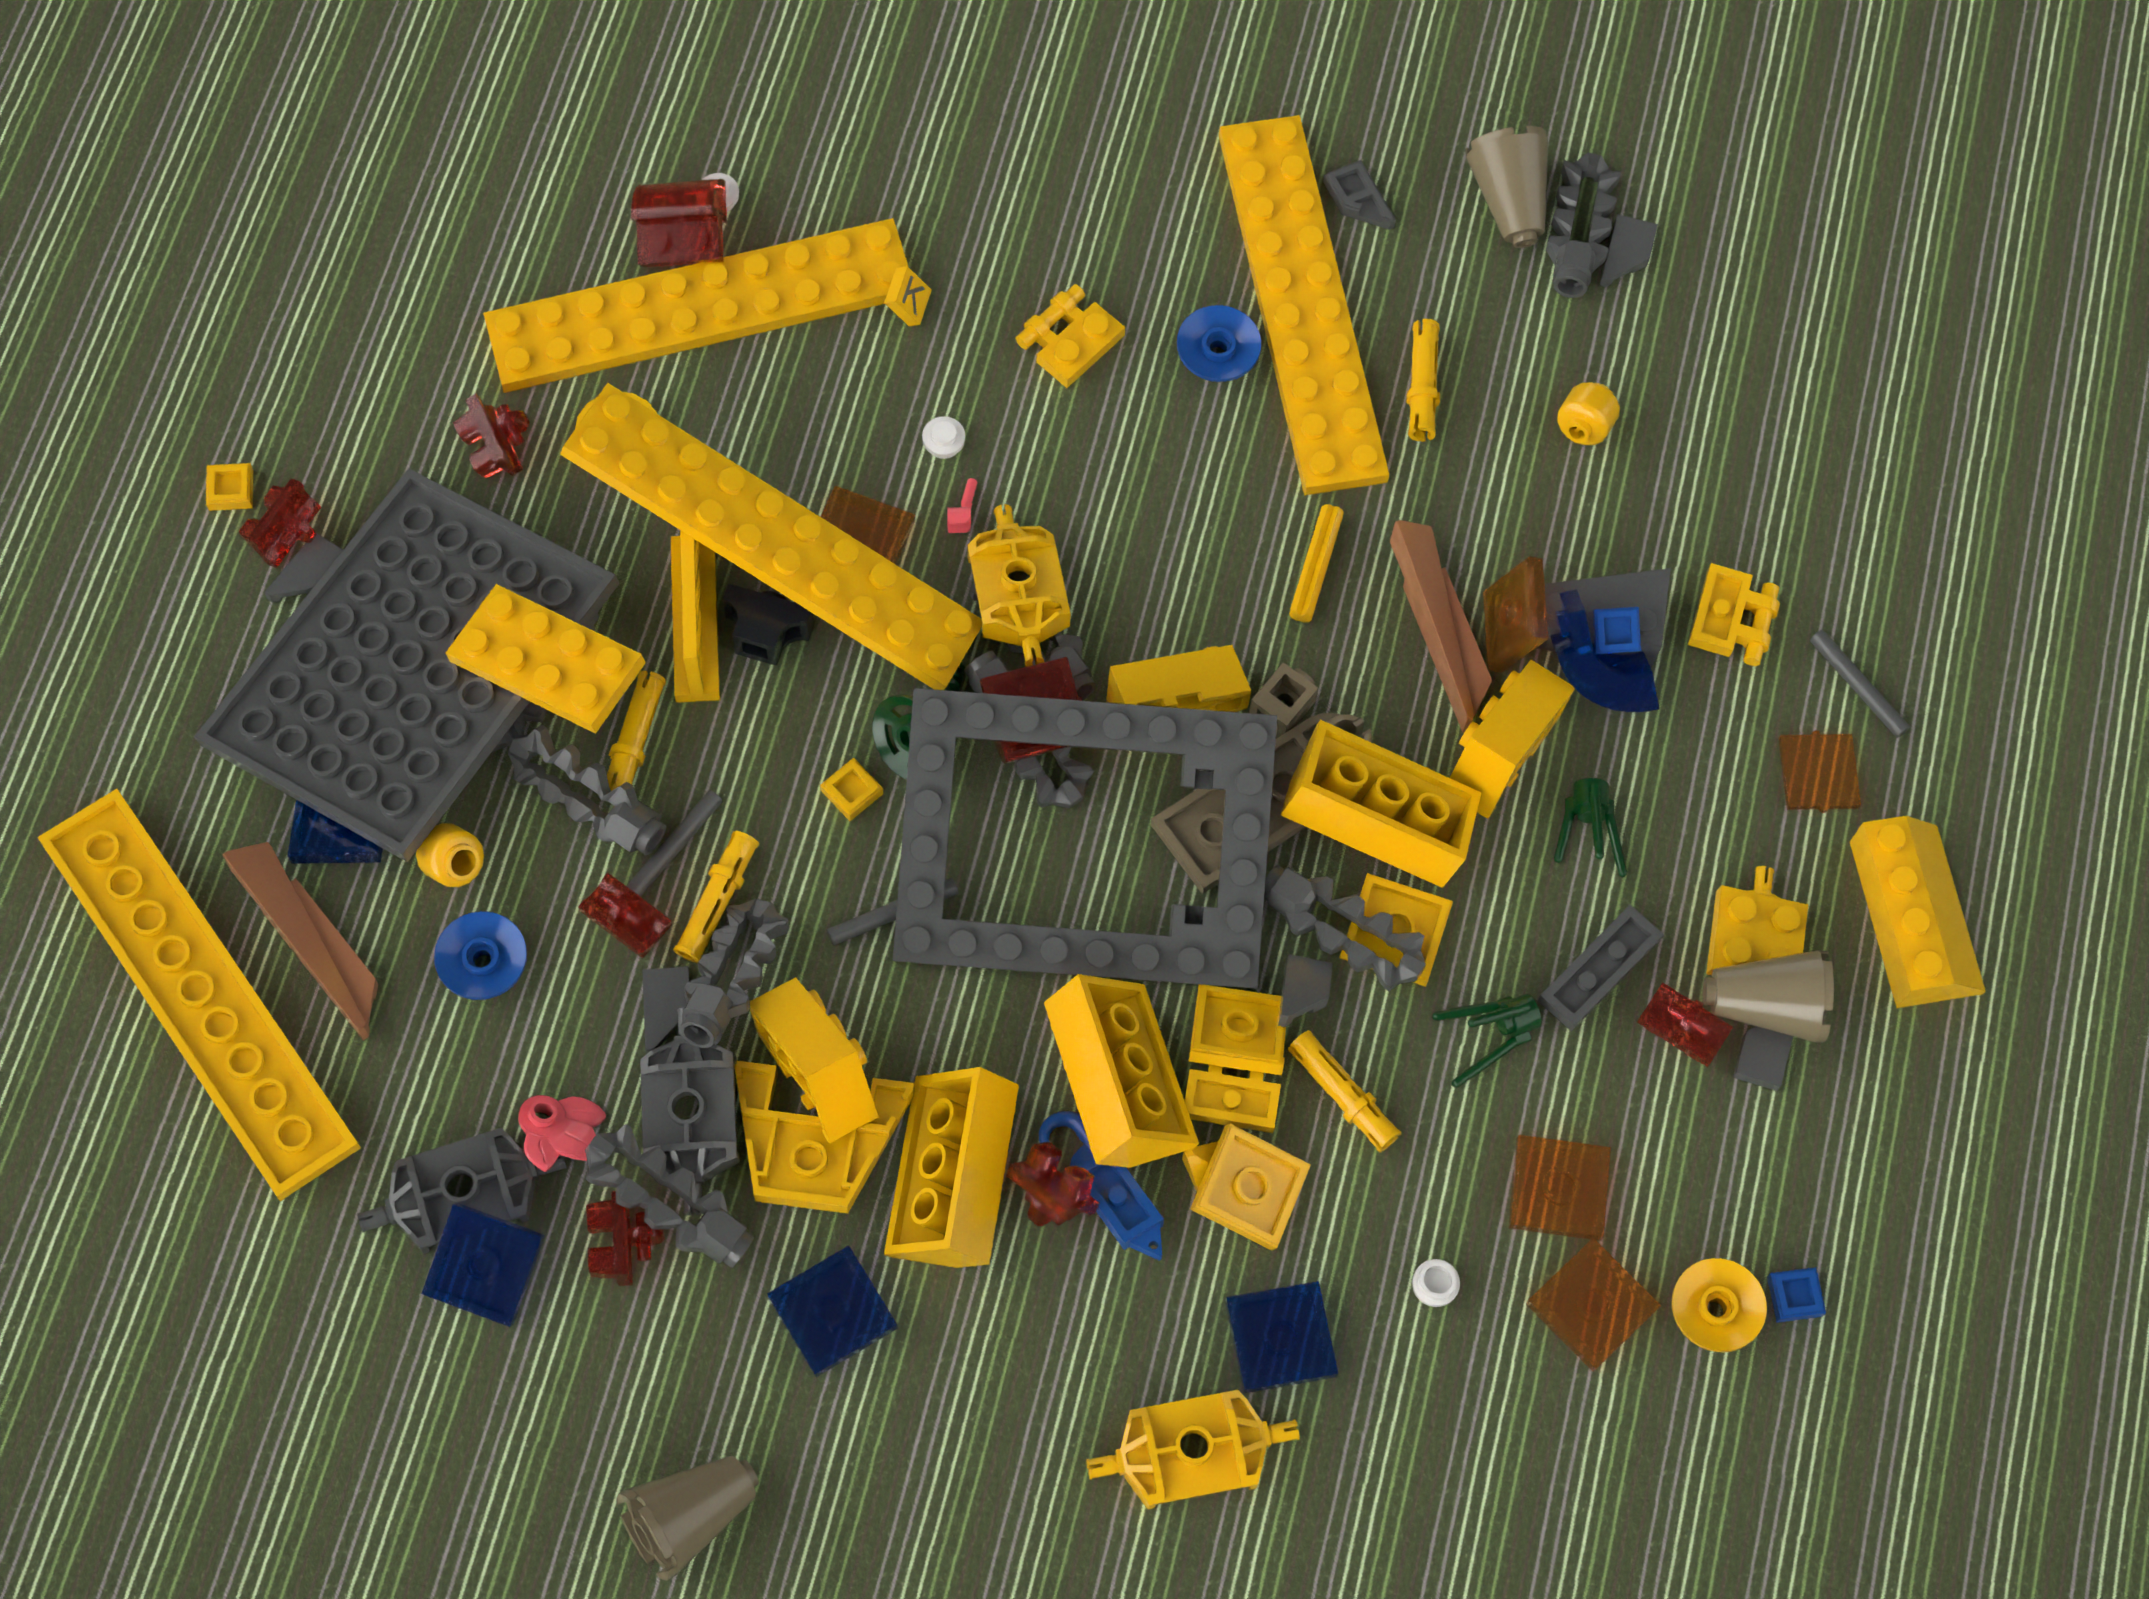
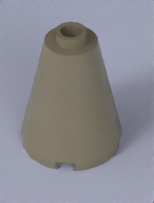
[1465,126,1548,248]
[1703,950,1834,1043]
[616,1456,759,1581]

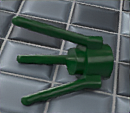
[1554,778,1627,877]
[1432,993,1542,1088]

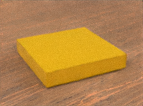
[1339,873,1453,987]
[1188,984,1286,1075]
[1190,1123,1311,1251]

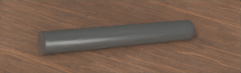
[1810,629,1910,738]
[622,790,723,902]
[827,877,959,946]

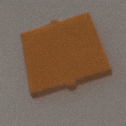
[1778,730,1861,813]

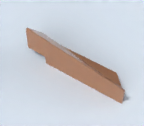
[1390,520,1492,732]
[222,842,378,1041]

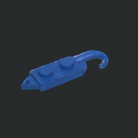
[1039,1111,1164,1261]

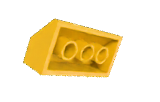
[1281,719,1482,888]
[1850,816,1986,1008]
[1044,974,1199,1168]
[884,1067,1019,1268]

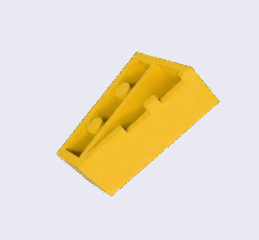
[1106,645,1251,712]
[750,977,878,1144]

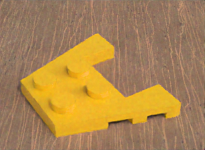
[734,1060,915,1214]

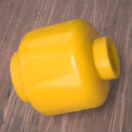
[1557,382,1620,445]
[416,823,484,887]

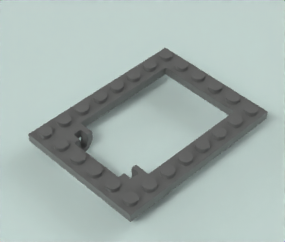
[893,688,1277,989]

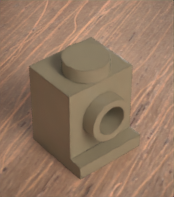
[1249,662,1318,738]

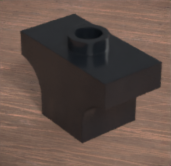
[723,583,814,666]

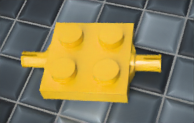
[1706,866,1808,975]

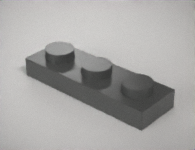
[1538,905,1664,1032]

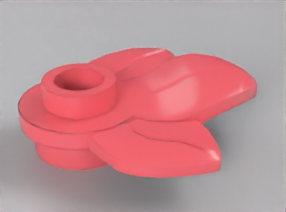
[518,1095,606,1172]

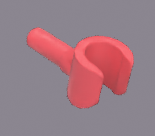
[947,478,978,533]

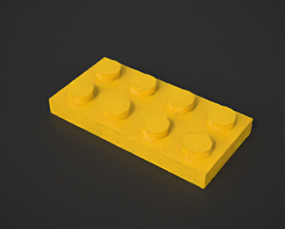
[445,584,646,734]

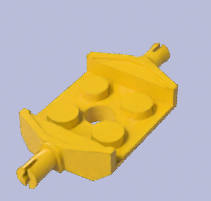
[967,504,1071,669]
[1086,1390,1300,1509]

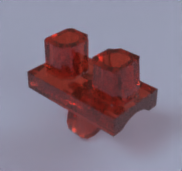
[453,393,530,478]
[239,478,322,568]
[578,873,672,959]
[1637,982,1733,1067]
[1006,1142,1100,1226]
[586,1191,665,1286]

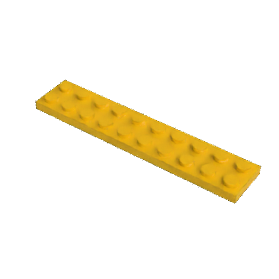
[1218,115,1389,496]
[483,218,909,393]
[560,383,982,690]
[37,789,361,1201]

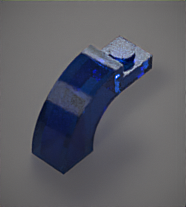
[1550,589,1660,712]

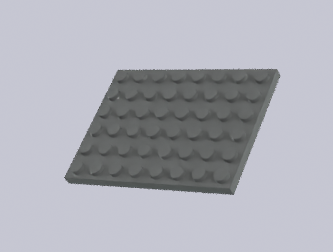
[194,468,620,862]

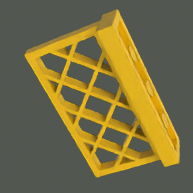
[671,530,720,703]

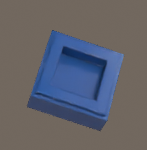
[1593,607,1641,654]
[1767,1267,1826,1323]

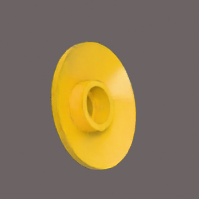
[1672,1258,1767,1352]

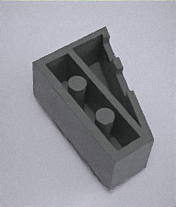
[1522,568,1671,668]

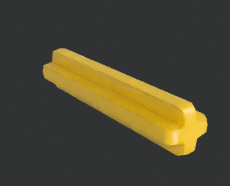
[1289,504,1344,623]

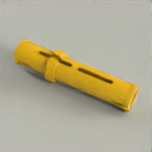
[1406,318,1441,442]
[607,671,666,791]
[673,831,759,963]
[1288,1030,1402,1153]

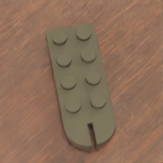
[1150,713,1372,894]

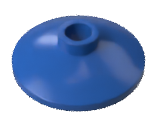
[1177,305,1261,382]
[434,911,527,1000]

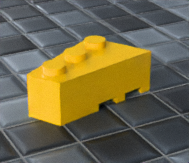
[1450,659,1576,819]

